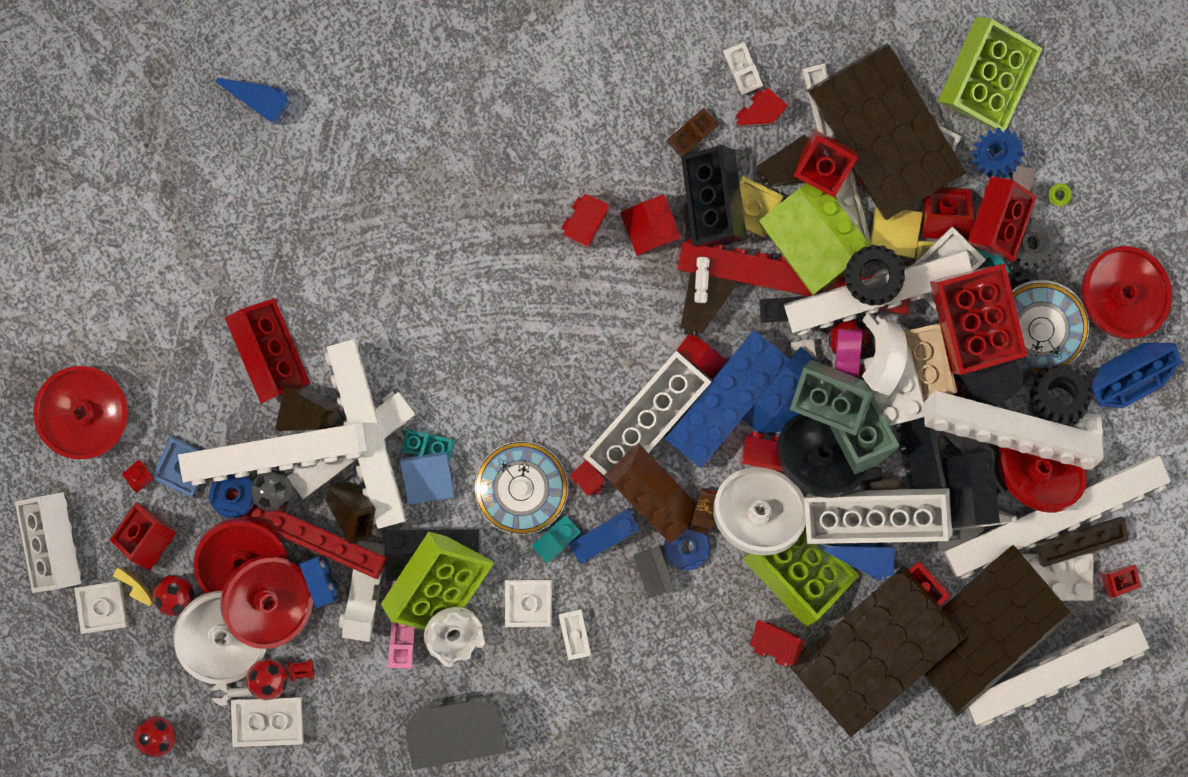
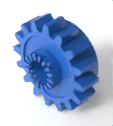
[972,127,1025,178]

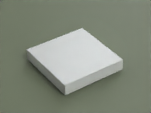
[505,580,552,627]
[74,581,128,634]

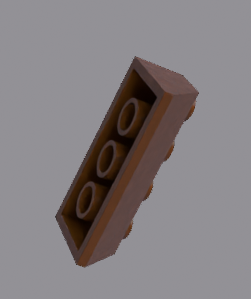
[604,443,696,544]

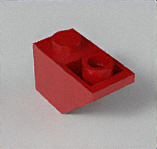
[735,87,788,128]

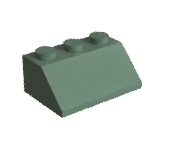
[790,360,875,436]
[829,397,899,475]

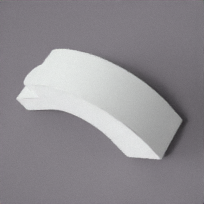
[862,313,907,396]

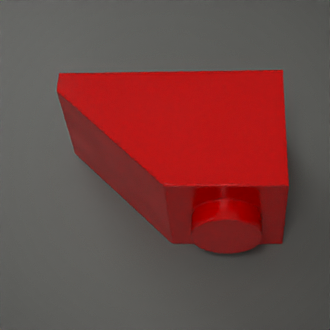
[909,561,953,606]

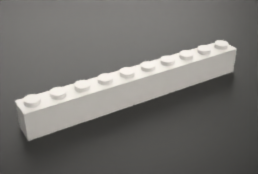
[943,455,1171,579]

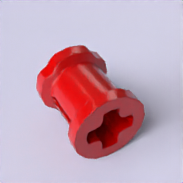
[288,659,315,682]

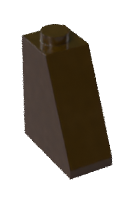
[756,134,808,187]
[680,273,737,336]
[275,384,340,431]
[326,481,376,544]

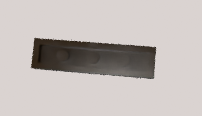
[1036,516,1129,567]

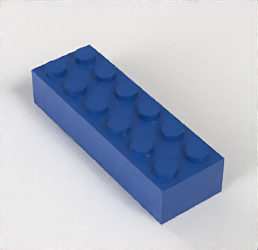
[664,330,790,468]

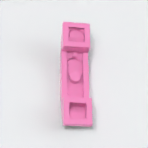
[388,581,415,669]

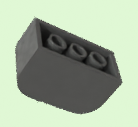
[406,693,507,770]

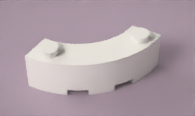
[339,540,385,642]

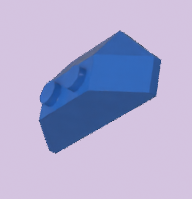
[1091,343,1182,408]
[742,346,819,433]

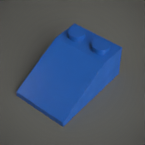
[817,542,895,580]

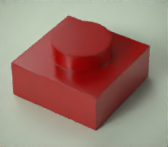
[122,459,154,493]

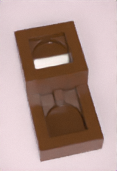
[667,108,719,157]

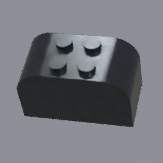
[960,349,1031,407]

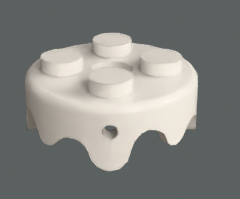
[424,607,485,667]

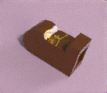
[688,487,717,535]

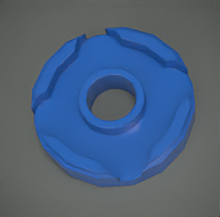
[209,474,254,518]
[664,524,710,571]

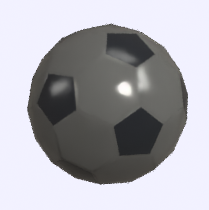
[251,470,293,512]

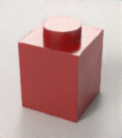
[569,460,606,496]

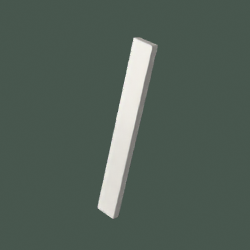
[802,63,870,243]

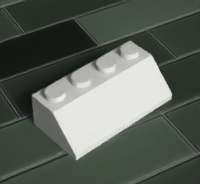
[15,492,81,593]

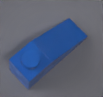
[215,78,291,125]
[568,508,640,564]

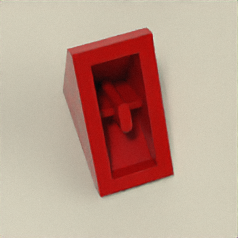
[676,335,727,379]
[1100,564,1141,597]

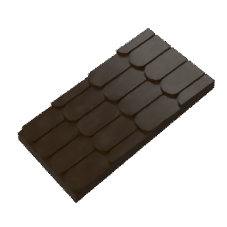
[807,43,966,220]
[923,545,1071,717]
[789,566,967,738]

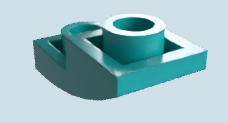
[401,429,455,463]

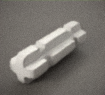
[694,257,710,303]

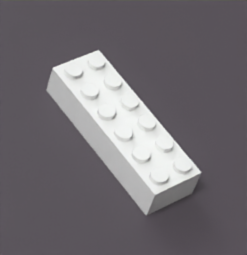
[583,351,711,475]
[804,488,952,544]

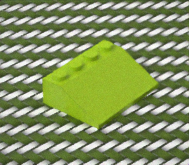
[938,17,1043,132]
[758,183,870,295]
[742,525,859,627]
[381,532,494,630]

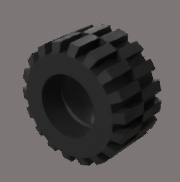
[845,245,905,306]
[1029,364,1092,426]

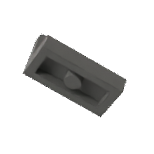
[633,545,675,598]

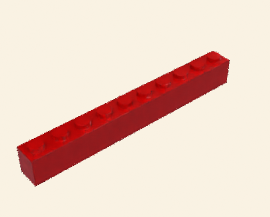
[677,239,910,316]

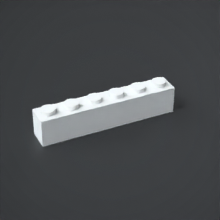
[287,391,417,499]

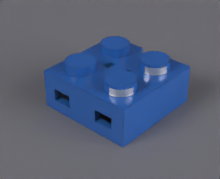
[299,555,339,608]

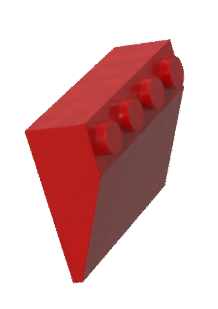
[930,263,1028,375]

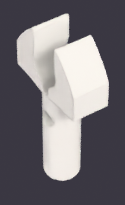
[211,683,253,706]

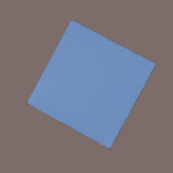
[152,436,201,498]
[400,452,454,505]

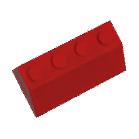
[225,298,311,404]

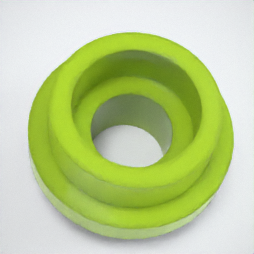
[1048,183,1072,207]

